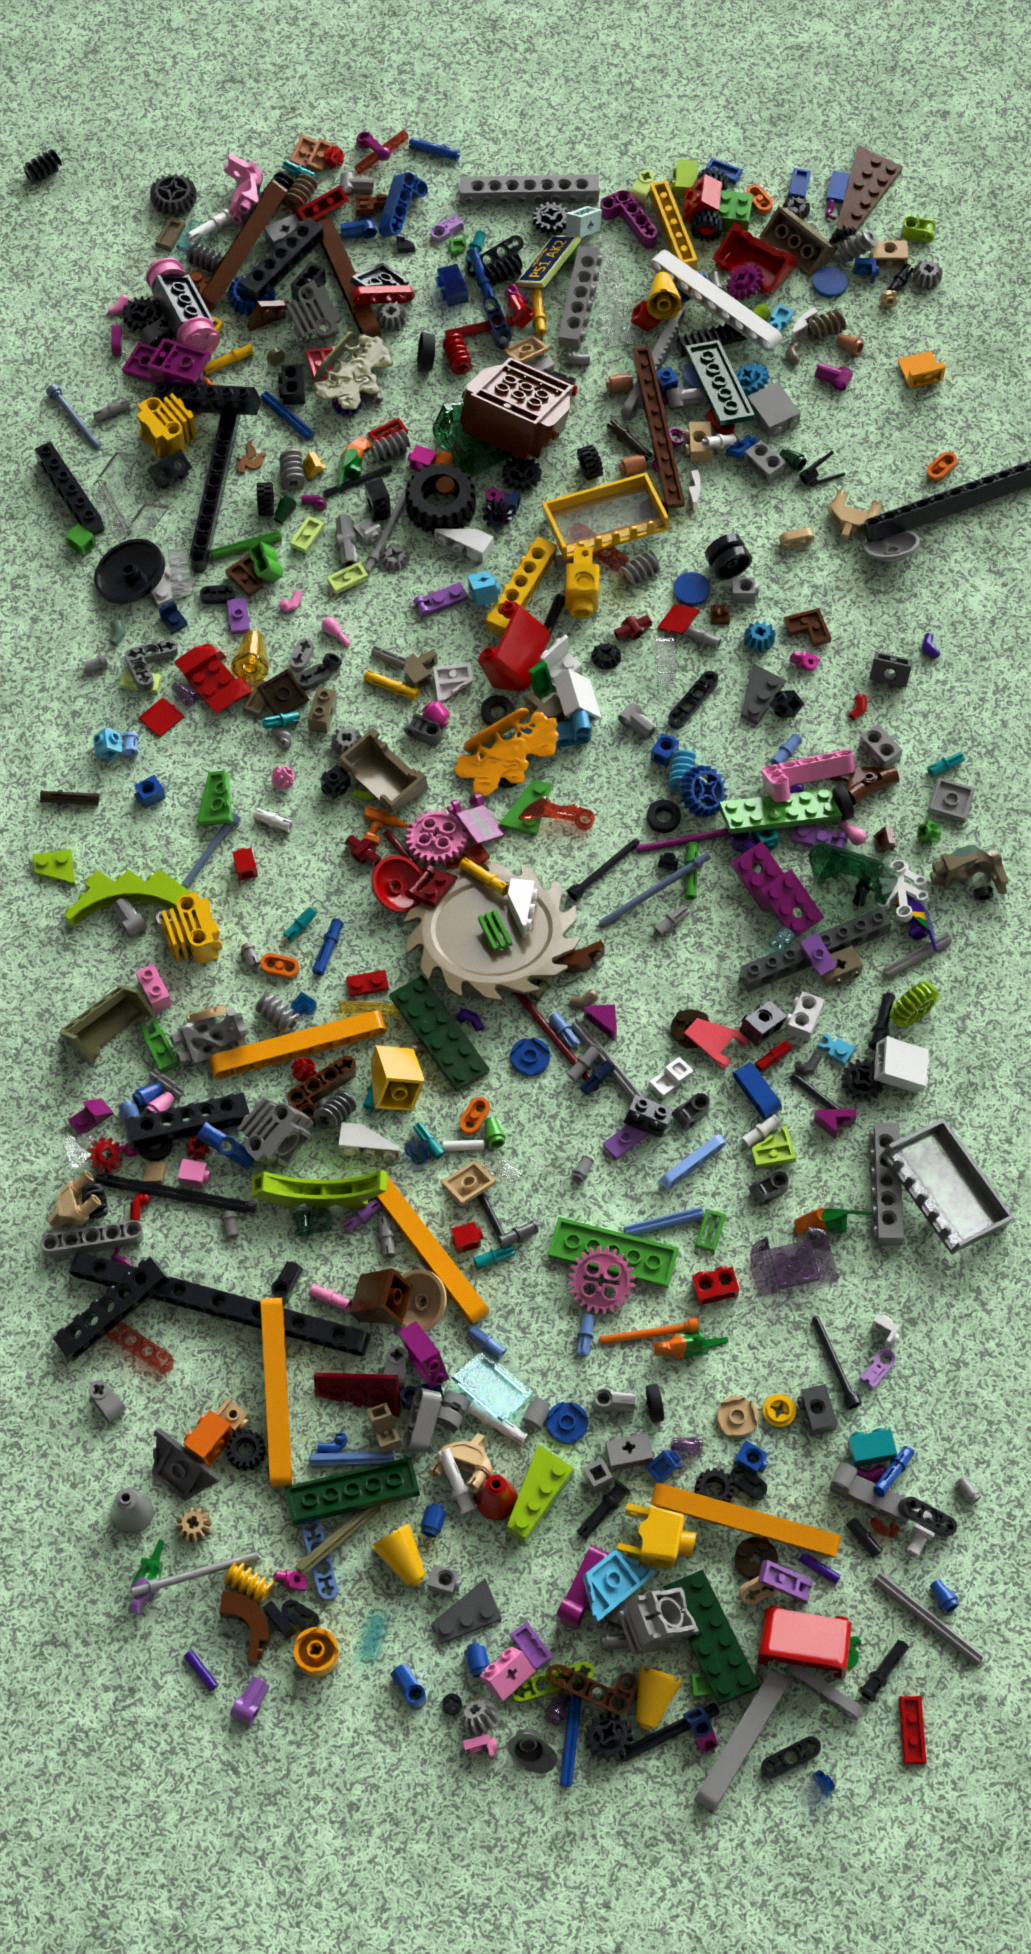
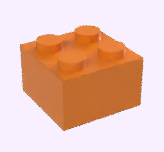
[183,1410,234,1468]

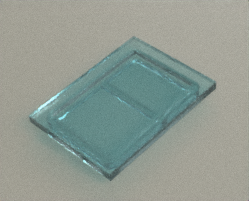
[451,1349,534,1422]

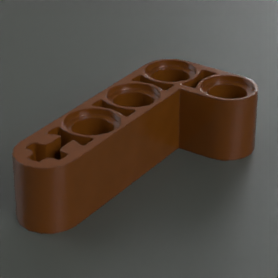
[287,1056,357,1127]
[546,1664,638,1714]

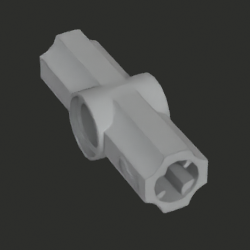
[335,514,358,568]

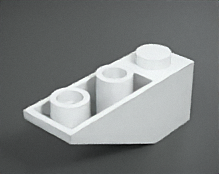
[434,528,494,563]
[508,878,538,938]
[339,1122,401,1160]

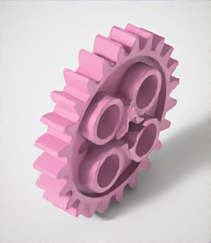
[405,809,469,866]
[568,1246,636,1314]

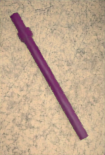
[636,826,733,853]

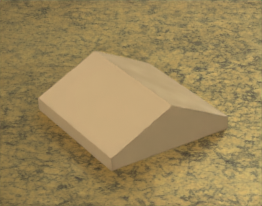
[502,335,550,363]
[441,1160,497,1205]

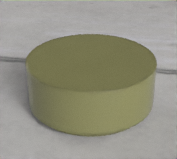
[267,347,285,366]

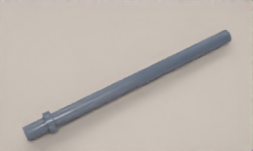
[599,852,711,927]

